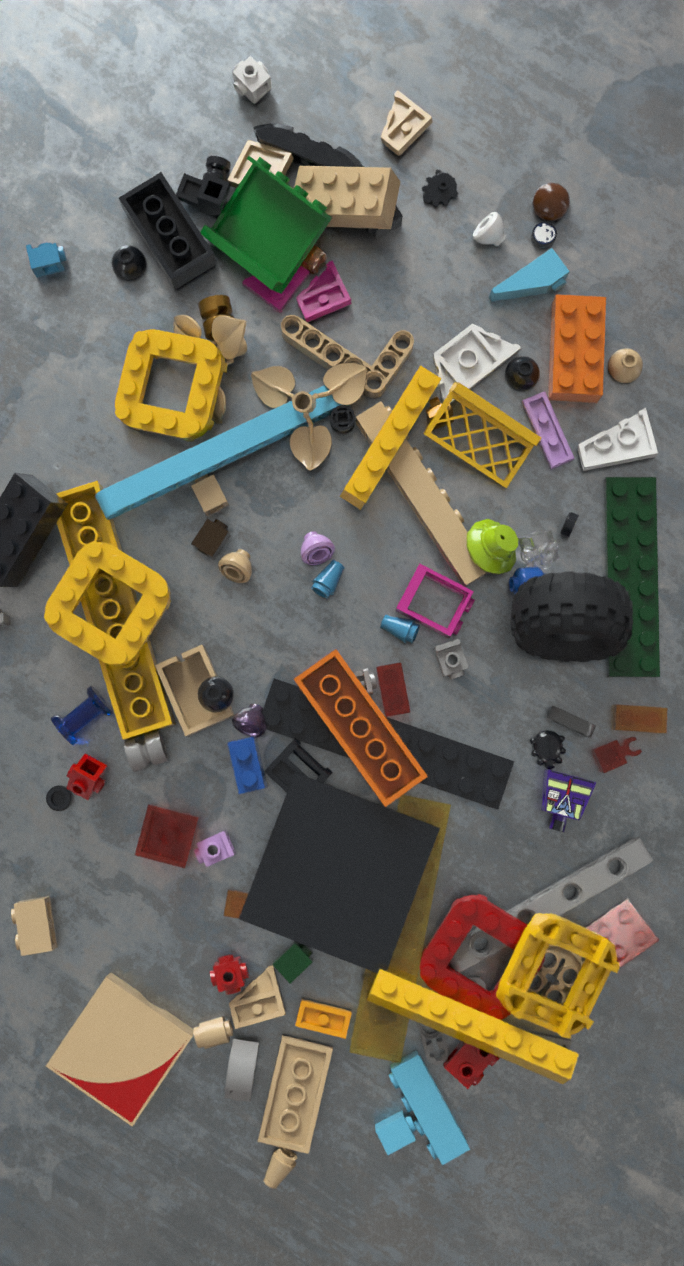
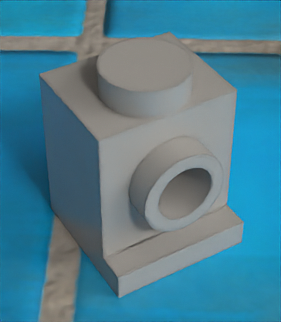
[433,639,469,680]

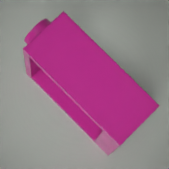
[395,563,475,639]

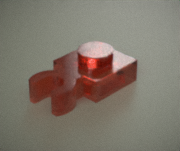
[592,737,642,773]

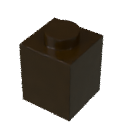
[191,518,231,561]

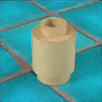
[193,1016,234,1049]

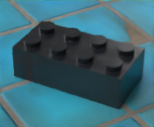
[119,172,216,290]
[0,473,68,587]

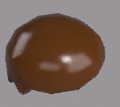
[532,182,570,222]

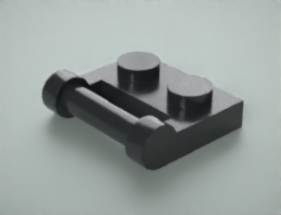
[264,738,333,792]

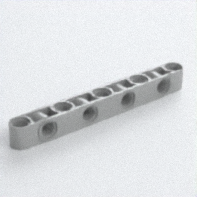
[449,837,653,973]

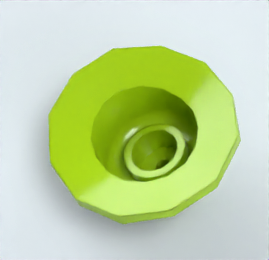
[467,519,518,575]

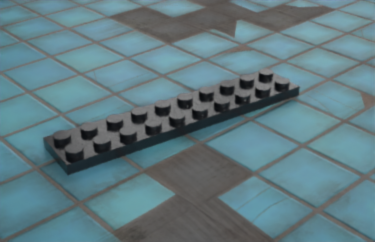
[257,678,514,810]

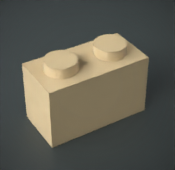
[11,896,57,956]

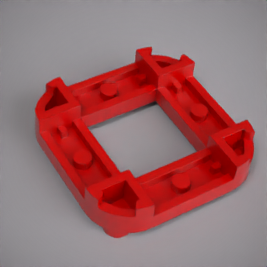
[420,894,545,1021]

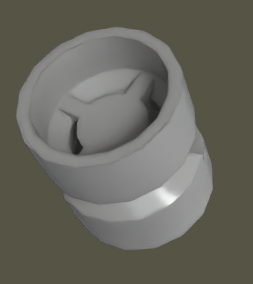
[124,730,169,772]

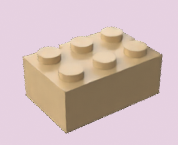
[155,645,235,737]

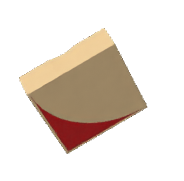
[46,973,194,1127]

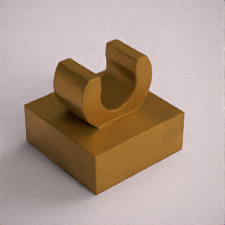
[426,397,454,431]

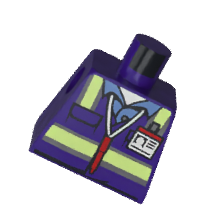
[541,769,596,832]

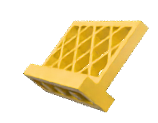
[423,382,541,488]

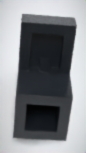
[176,173,230,215]

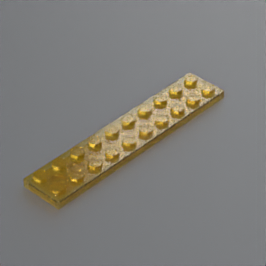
[349,795,451,1063]

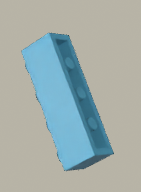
[389,1050,470,1165]

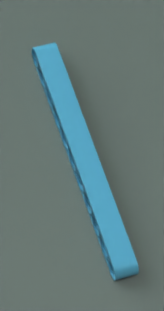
[95,385,349,520]

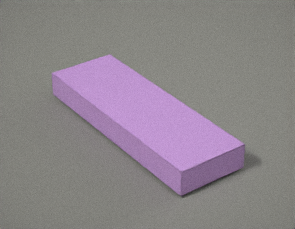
[521,391,575,470]

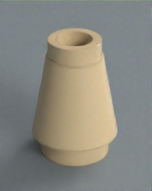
[263,1147,297,1189]

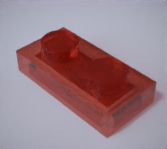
[376,662,411,717]

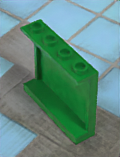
[200,156,333,294]

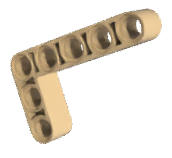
[281,315,414,399]

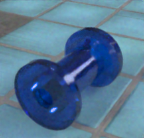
[51,685,114,745]

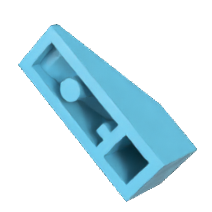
[489,248,570,302]

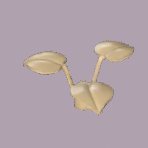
[173,315,247,424]
[251,363,368,470]

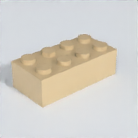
[294,166,401,229]

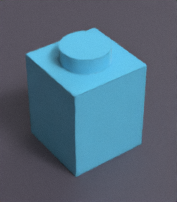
[375,1110,417,1155]

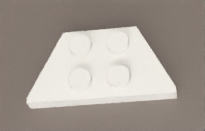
[433,324,521,404]

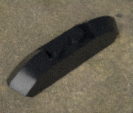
[253,123,364,167]

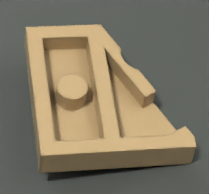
[381,90,433,156]
[229,965,286,1029]

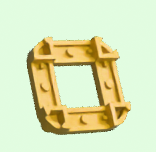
[115,329,227,442]
[44,541,171,666]
[496,913,620,1038]

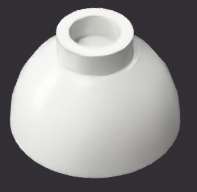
[473,212,506,247]

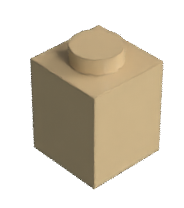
[191,474,229,516]

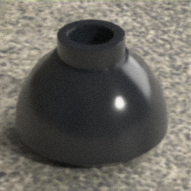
[112,245,146,280]
[505,356,540,391]
[198,676,234,713]

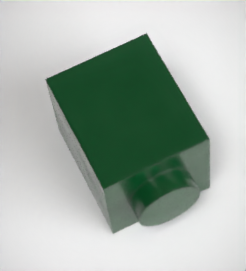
[272,941,313,984]

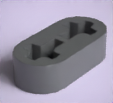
[547,706,596,738]

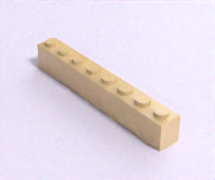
[355,401,488,587]

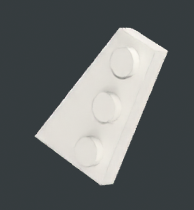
[577,408,658,471]

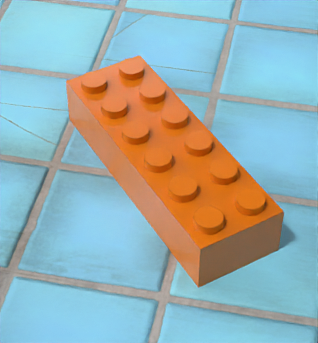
[294,649,428,807]

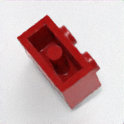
[443,1041,500,1089]

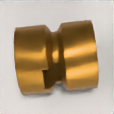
[198,295,234,340]

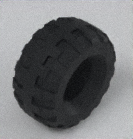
[511,572,633,662]

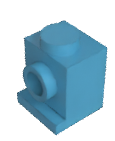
[26,243,67,277]

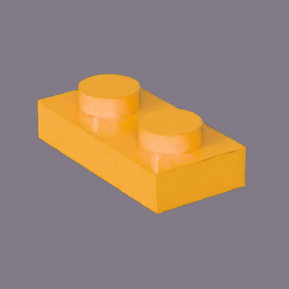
[295,999,352,1039]

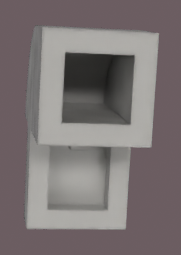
[225,1039,259,1102]

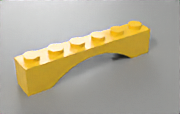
[339,365,442,510]

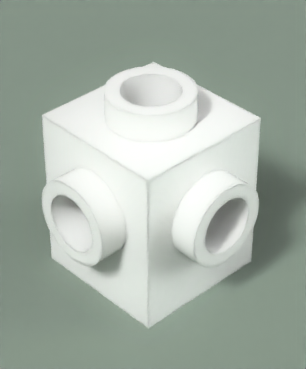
[233,56,272,104]

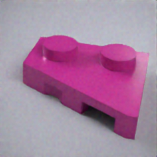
[296,260,352,323]
[242,266,310,313]

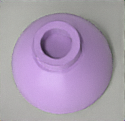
[301,531,335,565]

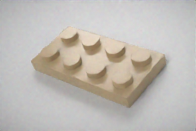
[258,1035,333,1154]

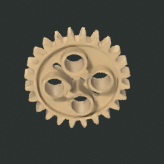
[528,944,585,1004]

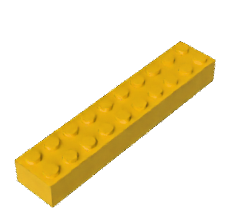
[56,481,176,740]

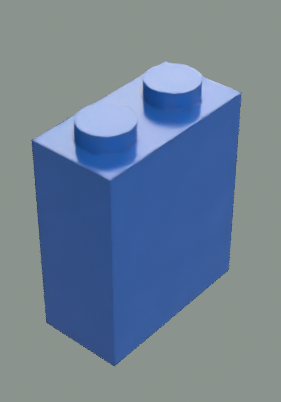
[227,737,268,794]

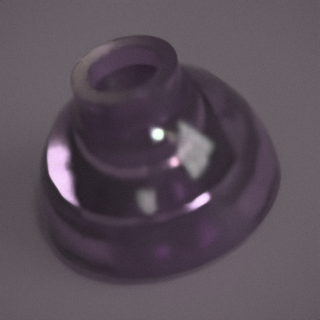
[232,704,266,737]

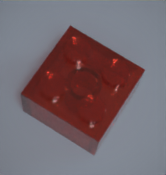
[135,803,202,868]

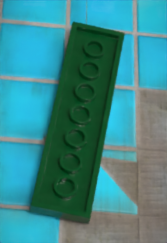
[604,477,660,677]

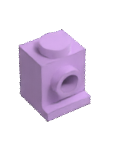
[194,830,236,867]

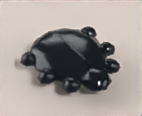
[422,170,458,206]
[530,730,566,770]

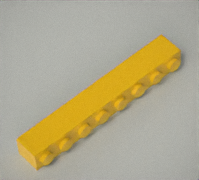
[367,969,579,1084]

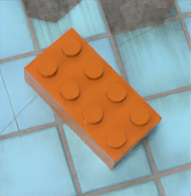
[548,294,606,403]

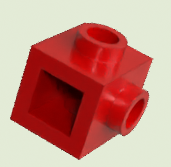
[66,753,107,801]
[210,954,249,995]

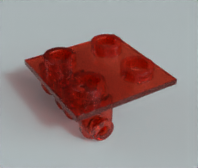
[586,899,659,969]

